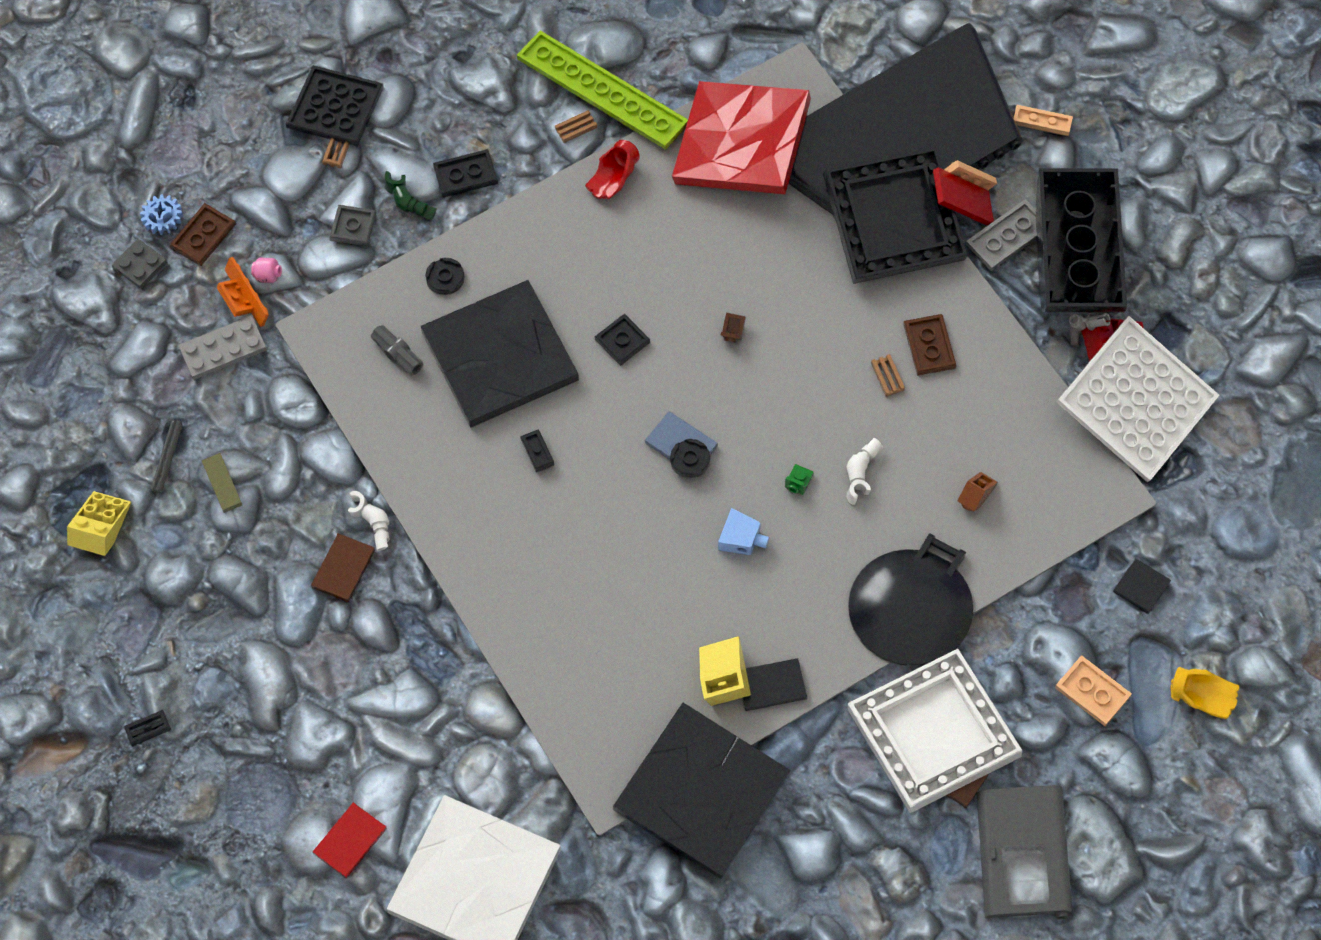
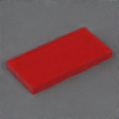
[933,167,994,226]

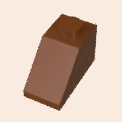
[957,472,998,511]

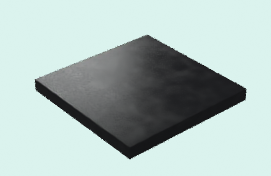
[286,65,384,146]

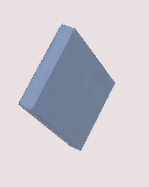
[645,411,718,459]

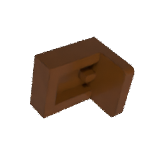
[720,312,746,343]

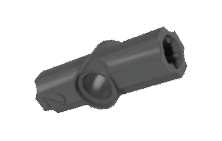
[371,325,423,376]

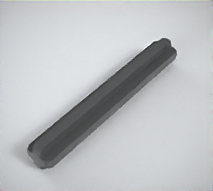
[151,420,183,493]

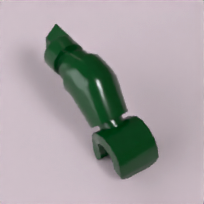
[385,171,437,220]

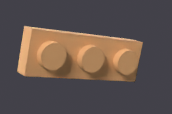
[1014,105,1073,136]
[944,160,997,190]

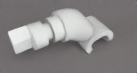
[846,438,883,505]
[348,491,390,552]

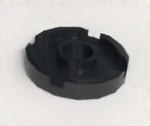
[425,258,465,295]
[670,439,711,478]

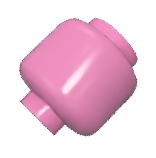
[251,257,282,283]

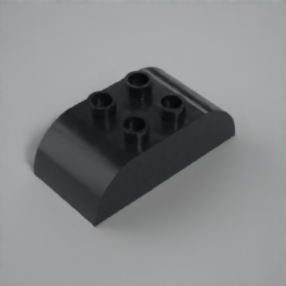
[1036,168,1127,313]

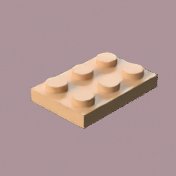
[1055,655,1132,727]

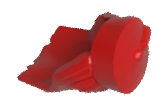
[585,140,640,199]

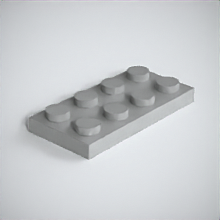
[966,199,1037,271]
[179,315,267,380]

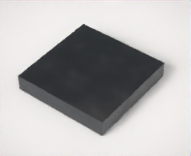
[594,313,650,366]
[1113,559,1171,614]

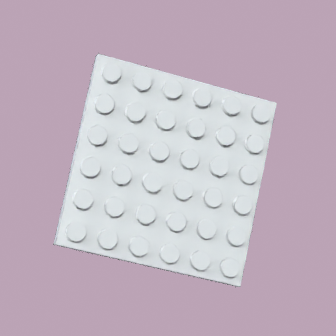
[1056,316,1219,482]

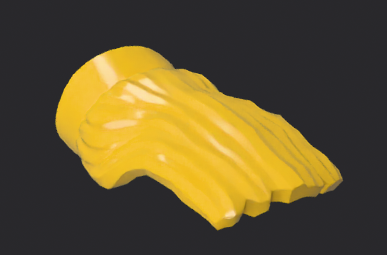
[1171,667,1240,719]

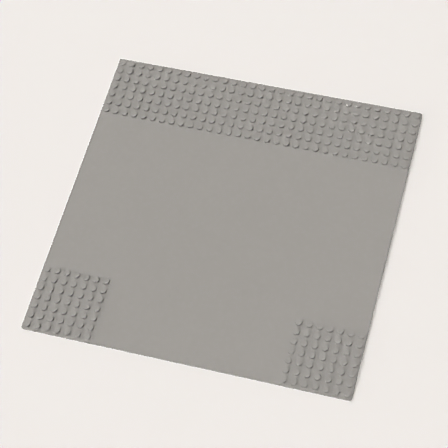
[276,43,1156,836]

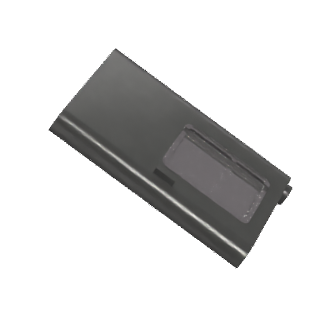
[976,785,1073,920]

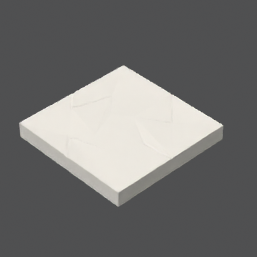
[848,649,1022,813]
[387,795,561,940]

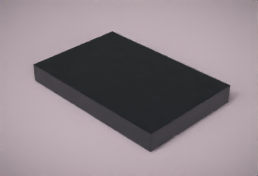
[433,149,498,198]
[742,658,807,711]

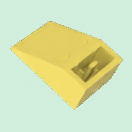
[67,491,131,556]
[699,636,751,706]

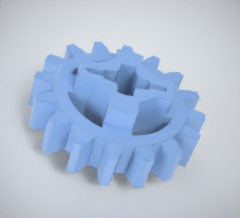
[140,194,183,235]

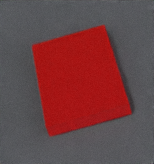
[312,802,387,878]

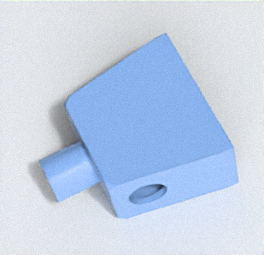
[718,508,769,555]

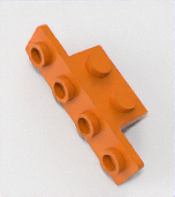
[217,257,269,327]

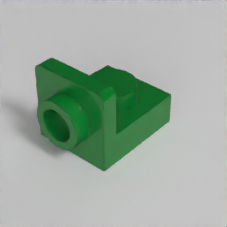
[785,464,814,495]

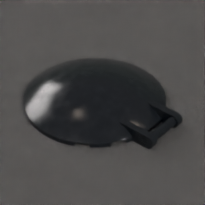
[848,533,973,666]

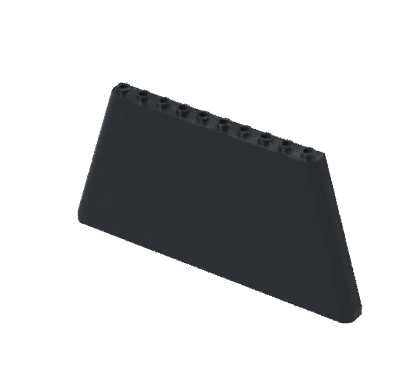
[789,23,1022,216]

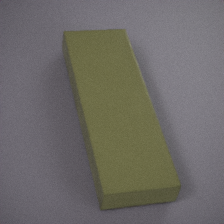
[201,453,242,513]

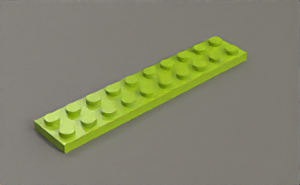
[517,30,688,150]

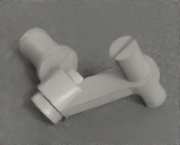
[1069,313,1111,346]

